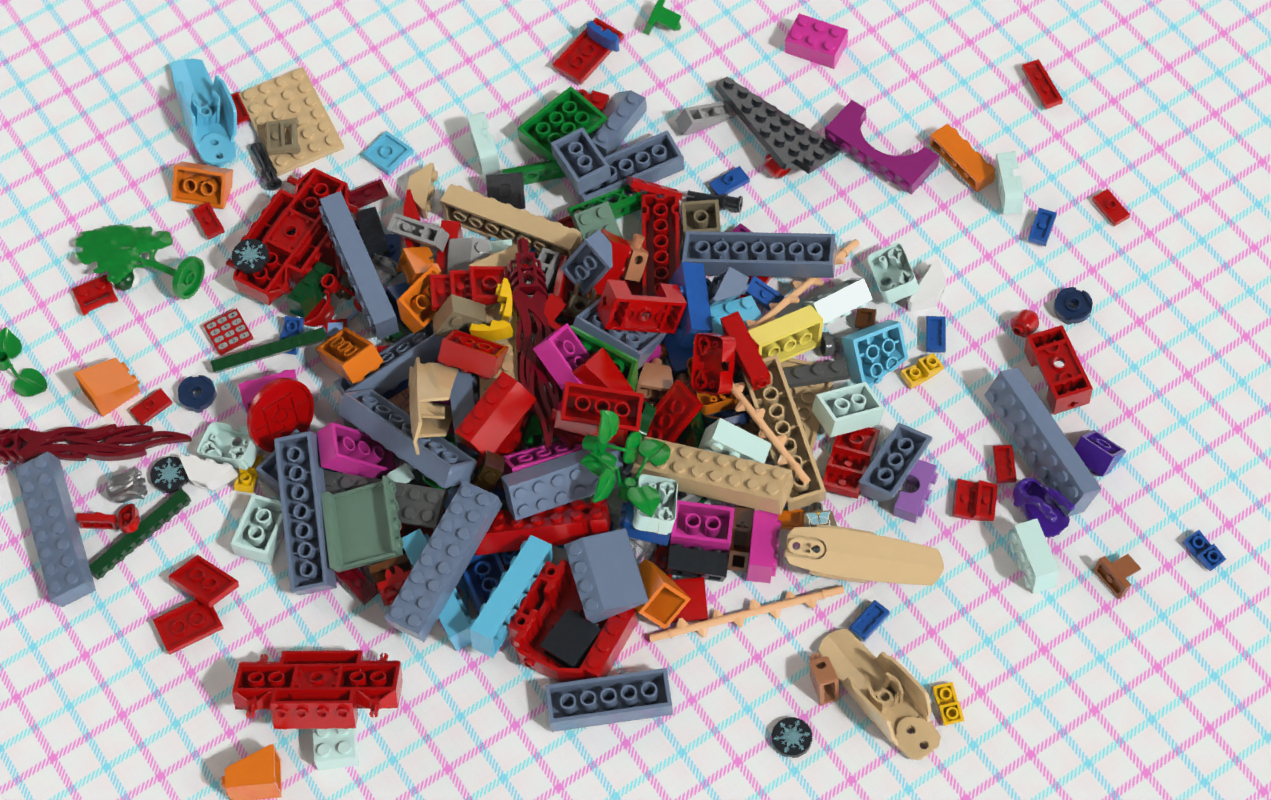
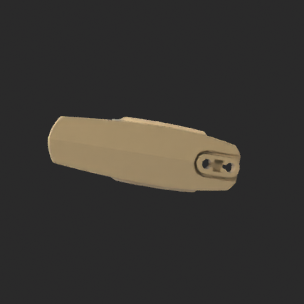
[409,357,459,455]
[785,525,944,586]
[818,629,941,760]

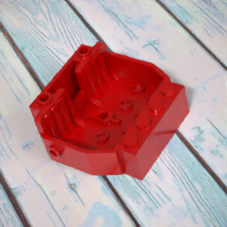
[508,559,638,683]

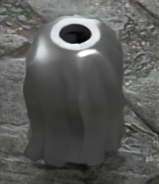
[106,466,148,503]

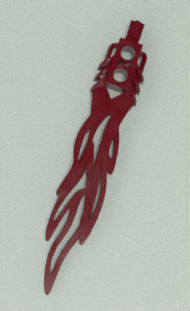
[508,237,559,450]
[0,424,192,465]

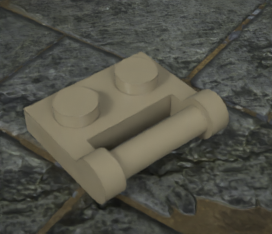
[266,118,301,155]

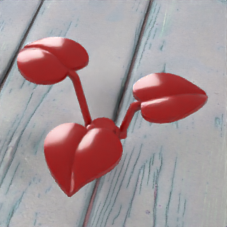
[304,248,363,327]

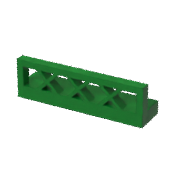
[502,161,567,185]
[567,185,642,229]

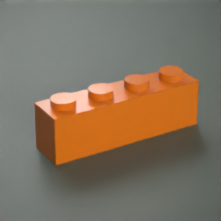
[930,123,995,192]

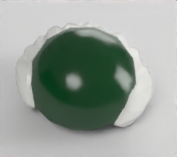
[111,268,140,291]

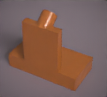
[1093,554,1141,599]

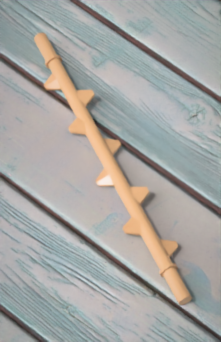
[746,239,860,331]
[693,341,810,485]
[649,585,844,642]

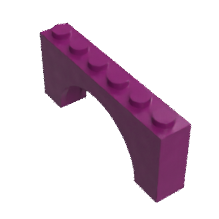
[825,100,939,195]

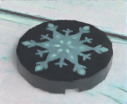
[232,239,269,274]
[150,456,189,493]
[771,717,812,758]

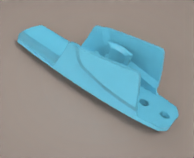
[170,59,237,167]

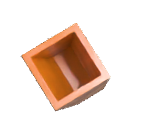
[73,358,140,417]
[635,558,690,629]
[221,744,282,800]

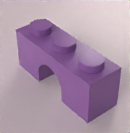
[894,460,939,523]

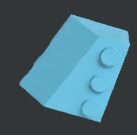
[710,296,763,335]
[841,320,908,388]

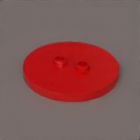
[247,378,314,453]

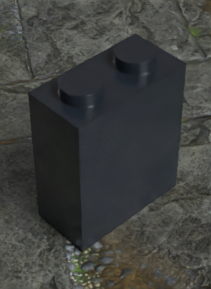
[540,609,601,669]

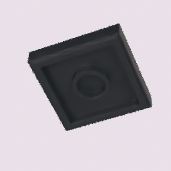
[486,172,526,209]

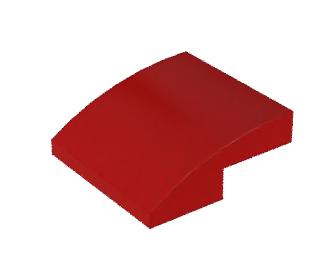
[952,478,998,521]
[671,577,708,623]

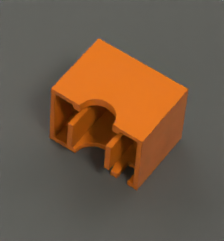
[397,246,442,286]

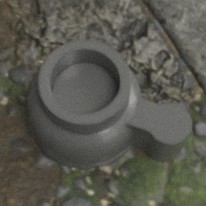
[820,332,840,357]

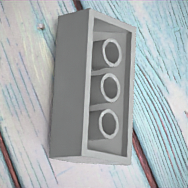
[446,237,490,274]

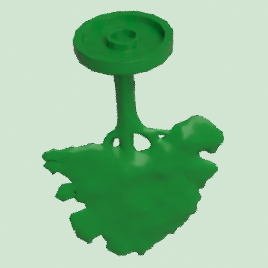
[73,224,205,300]

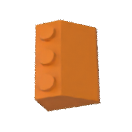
[172,161,233,209]
[397,265,441,334]

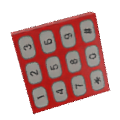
[203,308,253,356]

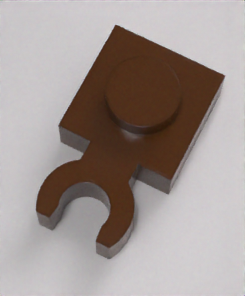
[855,308,877,331]

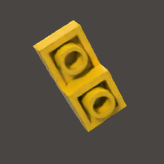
[495,278,512,322]
[469,320,514,341]
[900,353,944,389]
[234,454,263,493]
[932,682,964,726]

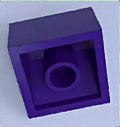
[1074,430,1126,477]

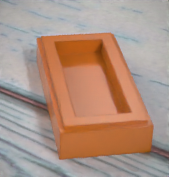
[778,509,804,530]

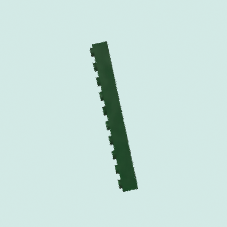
[211,327,328,373]
[89,488,191,580]

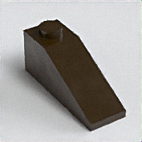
[471,450,506,493]

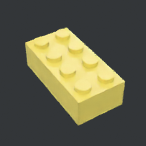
[749,305,823,363]

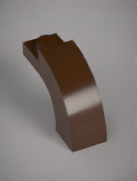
[727,505,755,572]

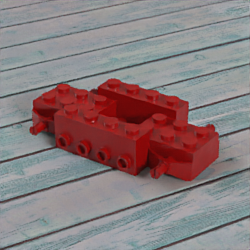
[226,168,359,306]
[232,650,403,729]

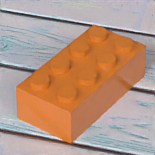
[315,327,384,384]

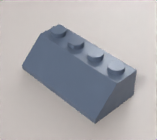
[589,90,647,157]
[859,422,933,502]

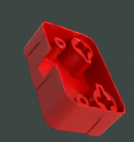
[691,333,736,395]

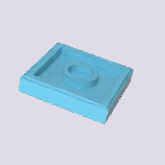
[362,131,413,176]

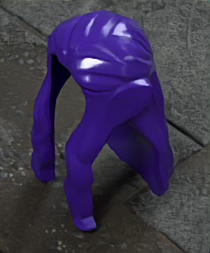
[1013,478,1075,538]

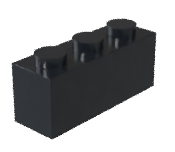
[354,206,390,259]
[664,544,729,582]

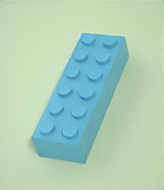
[402,529,472,651]
[469,535,553,658]

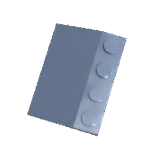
[573,297,667,369]
[564,528,649,623]

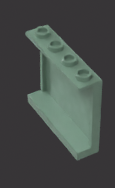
[321,476,404,573]

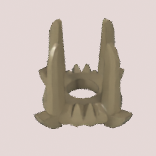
[562,283,597,318]

